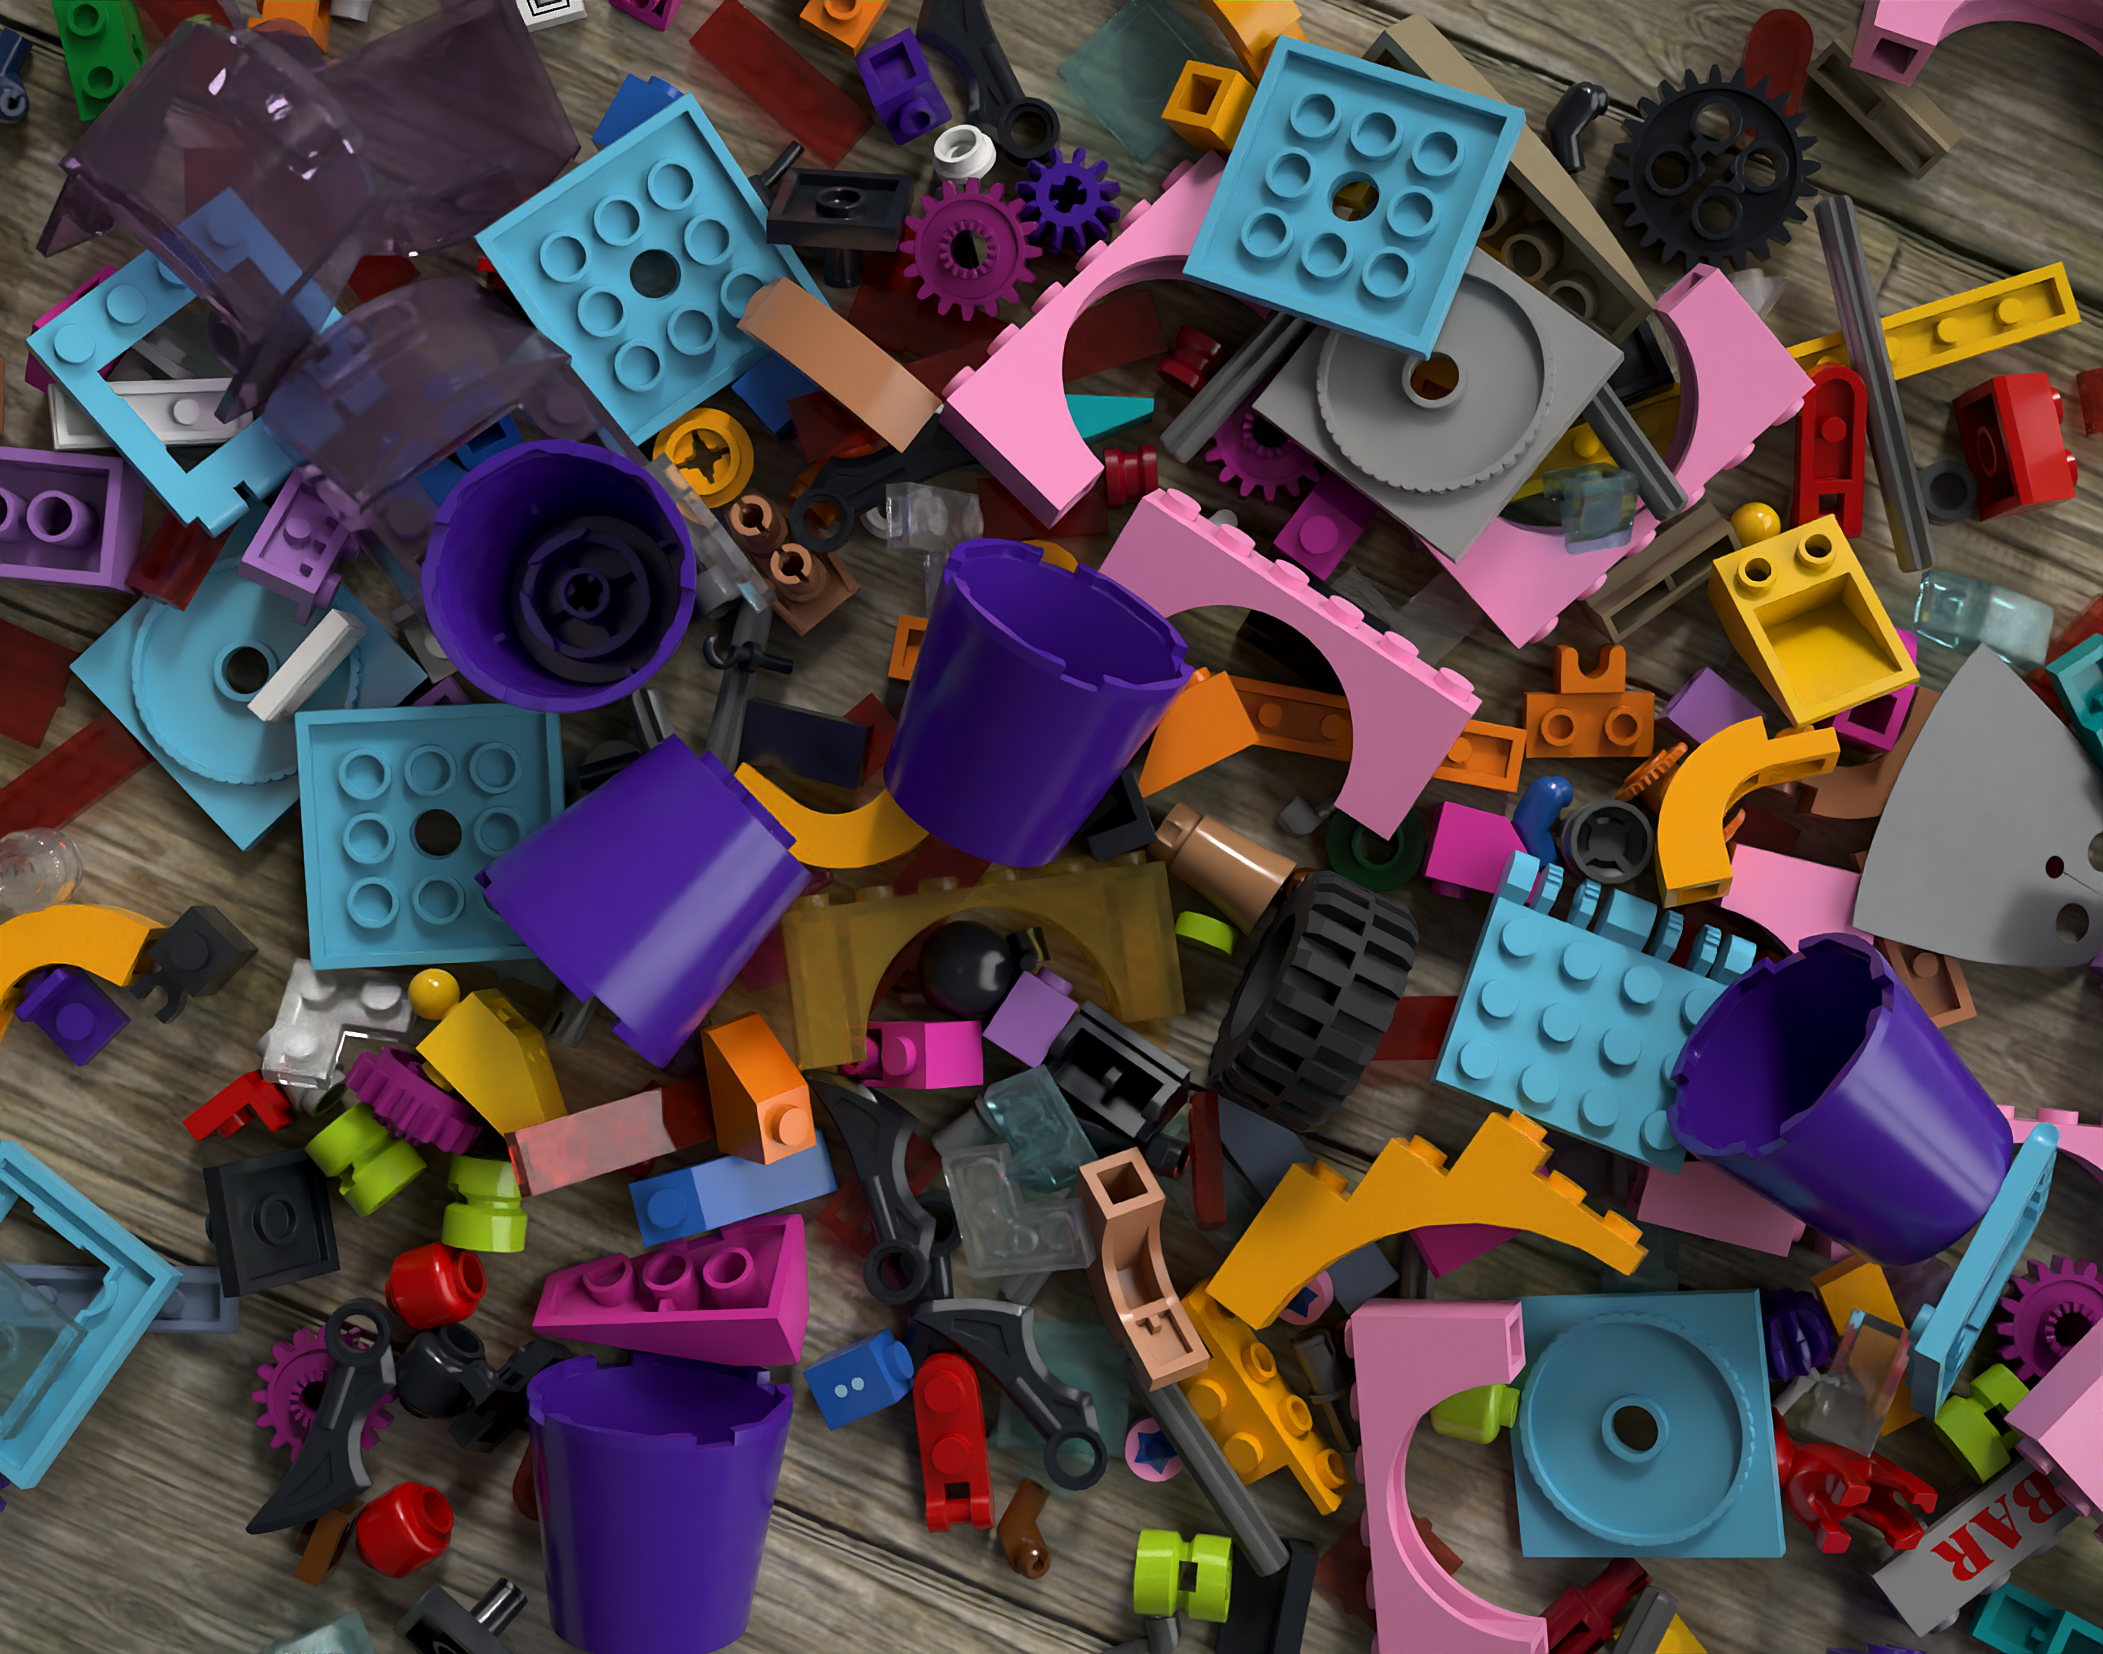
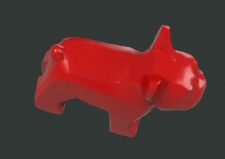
[1771,1405,1938,1553]

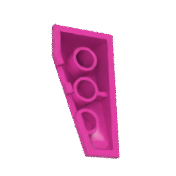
[532,1214,810,1367]

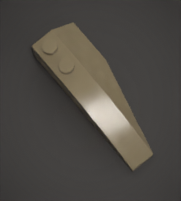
[1361,11,1659,348]

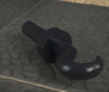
[703,633,794,675]

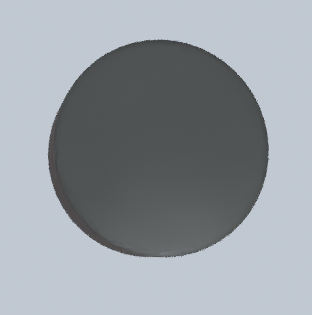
[1917,460,1980,526]

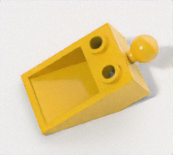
[1706,502,1921,730]
[408,968,585,1188]

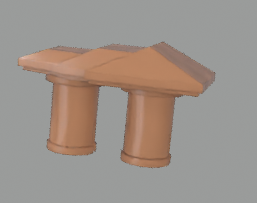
[723,487,861,637]

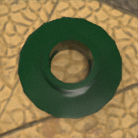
[1325,807,1427,893]

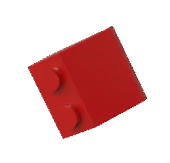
[1952,372,2078,522]

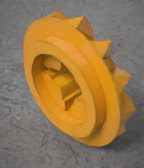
[652,408,755,510]

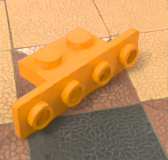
[1176,1274,1354,1516]

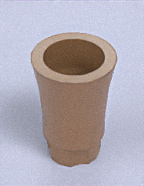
[1146,802,1298,937]

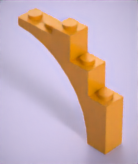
[1204,1109,1649,1331]

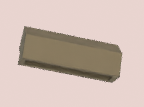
[1805,23,1965,181]
[1575,500,1743,645]

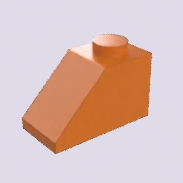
[1137,667,1260,799]
[700,1011,817,1166]

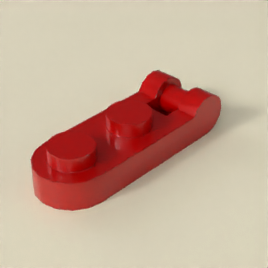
[1789,362,1868,539]
[913,1351,995,1533]

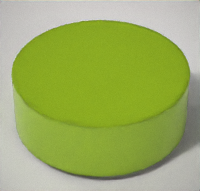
[1172,911,1239,957]

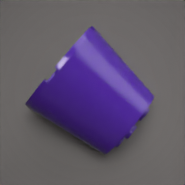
[421,439,697,714]
[883,538,1194,867]
[474,733,813,1068]
[1666,932,2014,1267]
[526,1350,794,1654]

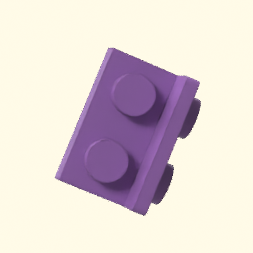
[237,468,369,627]

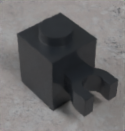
[129,906,259,1024]

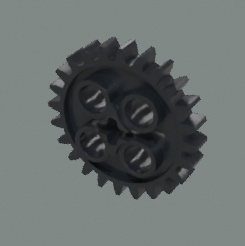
[1608,64,1821,275]

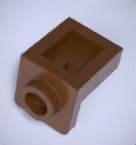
[294,1498,365,1587]

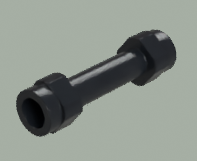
[1035,1094,1191,1181]

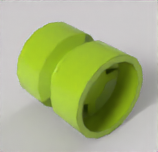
[304,1101,427,1219]
[440,1150,535,1252]
[1926,1362,2030,1485]
[1133,1528,1233,1623]

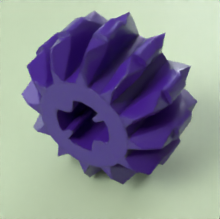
[1015,147,1121,257]
[1760,1287,1833,1383]

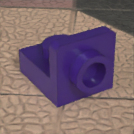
[855,27,952,145]
[13,967,132,1066]

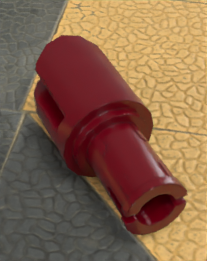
[1538,1557,1653,1654]

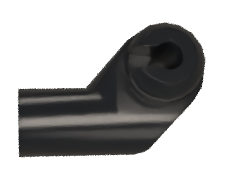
[1546,81,1609,175]

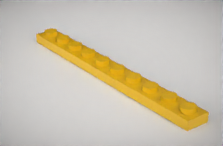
[1507,261,2082,505]

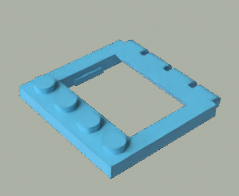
[25,186,392,539]
[1904,1122,2060,1422]
[0,1140,184,1490]

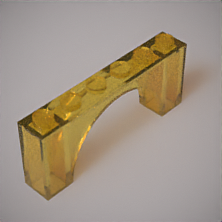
[777,851,1186,1070]

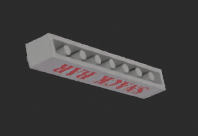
[1855,1448,2090,1639]

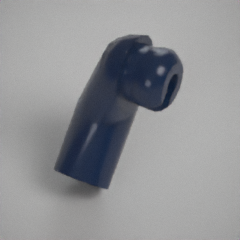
[0,27,34,124]

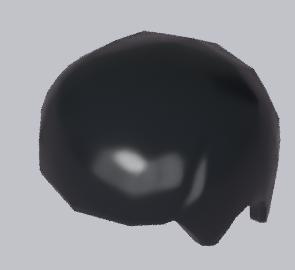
[916,920,1015,1018]

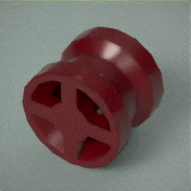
[1154,326,1233,399]
[1103,444,1159,510]

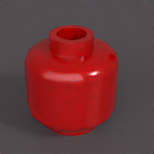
[385,1241,486,1331]
[355,1481,454,1579]

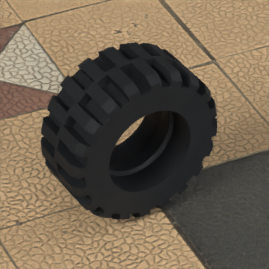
[1208,870,1419,1133]

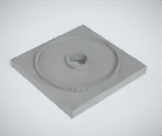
[1252,245,1624,565]

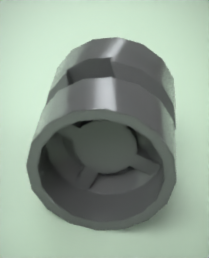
[1555,800,1654,884]

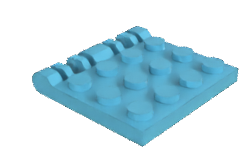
[1429,849,1756,1175]

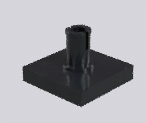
[766,167,914,289]
[202,1146,341,1298]
[393,1578,528,1654]

